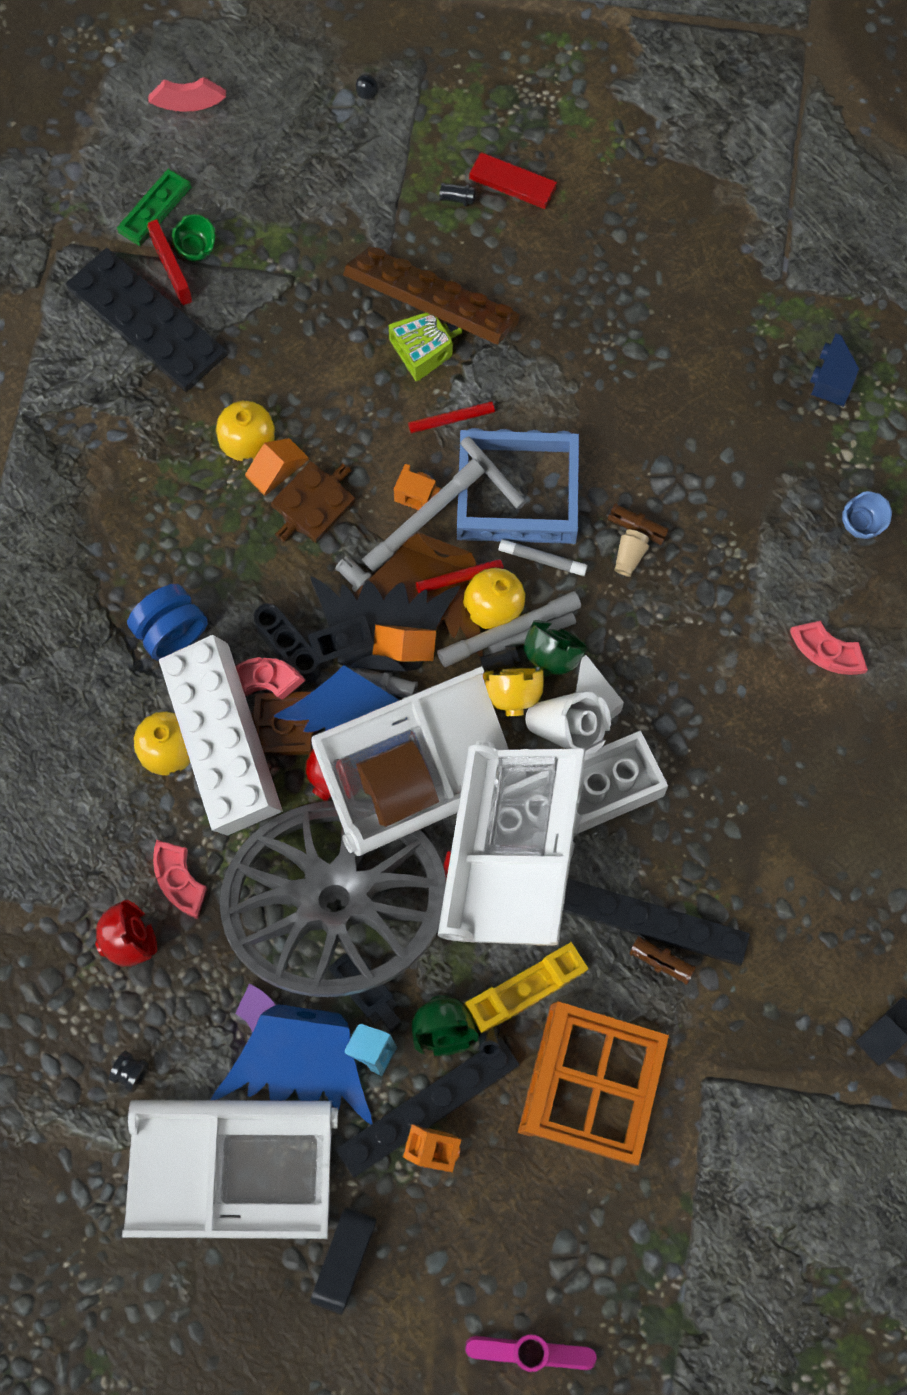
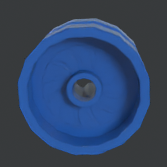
[127,584,208,661]

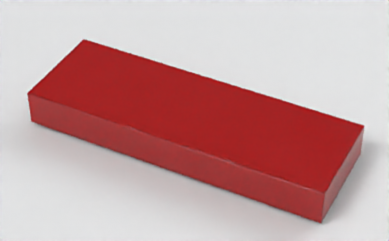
[469,152,557,209]
[147,219,192,306]

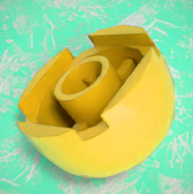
[216,401,275,461]
[463,568,525,630]
[483,668,544,716]
[134,711,191,776]

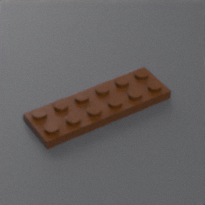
[343,246,521,345]

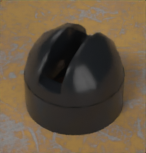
[356,74,378,100]

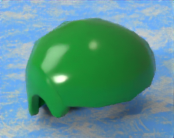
[172,214,215,262]

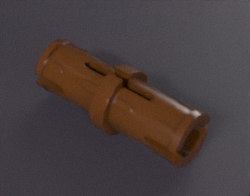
[607,503,669,546]
[629,936,696,985]

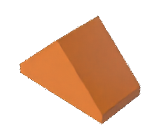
[245,438,309,496]
[373,624,437,661]

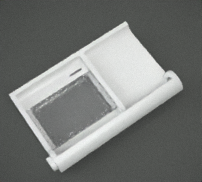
[312,667,527,856]
[438,741,586,946]
[122,1100,338,1238]

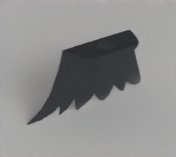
[310,576,460,671]

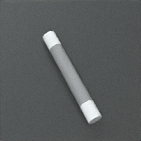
[499,539,588,576]

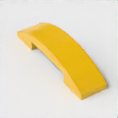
[464,942,589,1033]

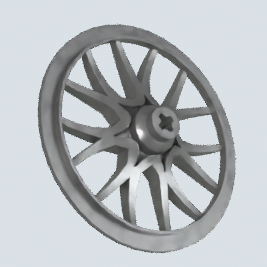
[220,800,446,997]

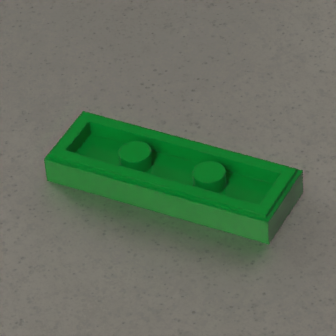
[117,169,191,247]

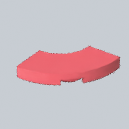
[149,77,226,112]
[790,621,868,675]
[236,657,305,700]
[153,840,208,919]

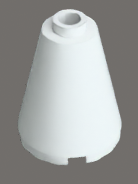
[525,691,611,755]

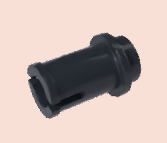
[439,182,476,207]
[480,645,520,672]
[477,1024,500,1058]

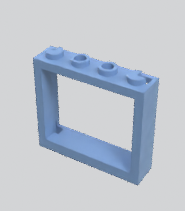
[457,428,579,544]

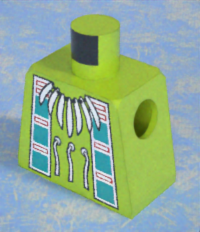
[389,313,462,382]

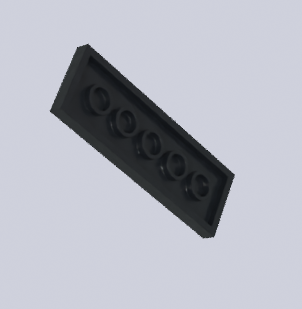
[66,247,227,393]

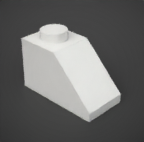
[576,655,624,719]

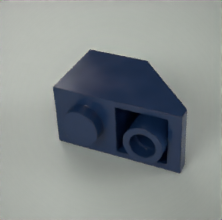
[810,333,859,407]

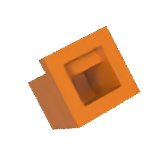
[394,464,442,510]
[403,1124,462,1172]

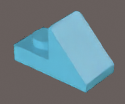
[345,1024,397,1076]

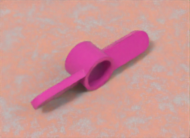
[466,1335,597,1372]

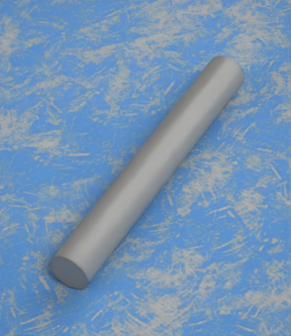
[460,436,526,509]
[488,612,576,654]

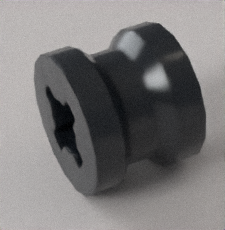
[109,1051,149,1093]

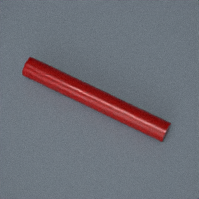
[408,401,495,434]
[416,559,503,593]

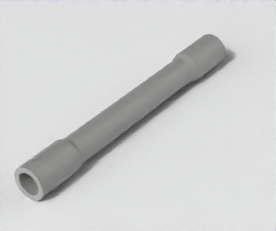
[362,459,485,573]
[437,591,581,667]

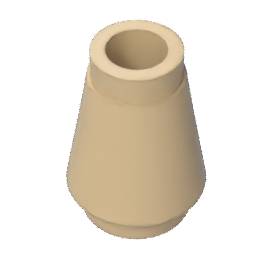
[614,529,649,577]

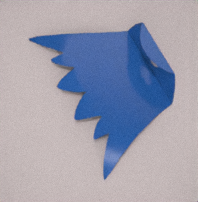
[274,665,409,768]
[210,1004,373,1125]

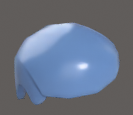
[842,491,892,539]

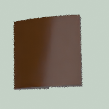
[356,740,439,827]

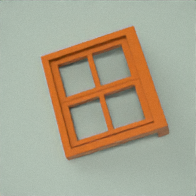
[518,1001,669,1166]

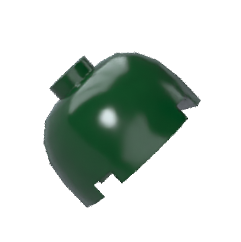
[524,620,587,677]
[412,995,478,1056]

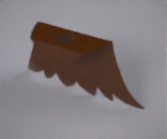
[353,533,483,657]

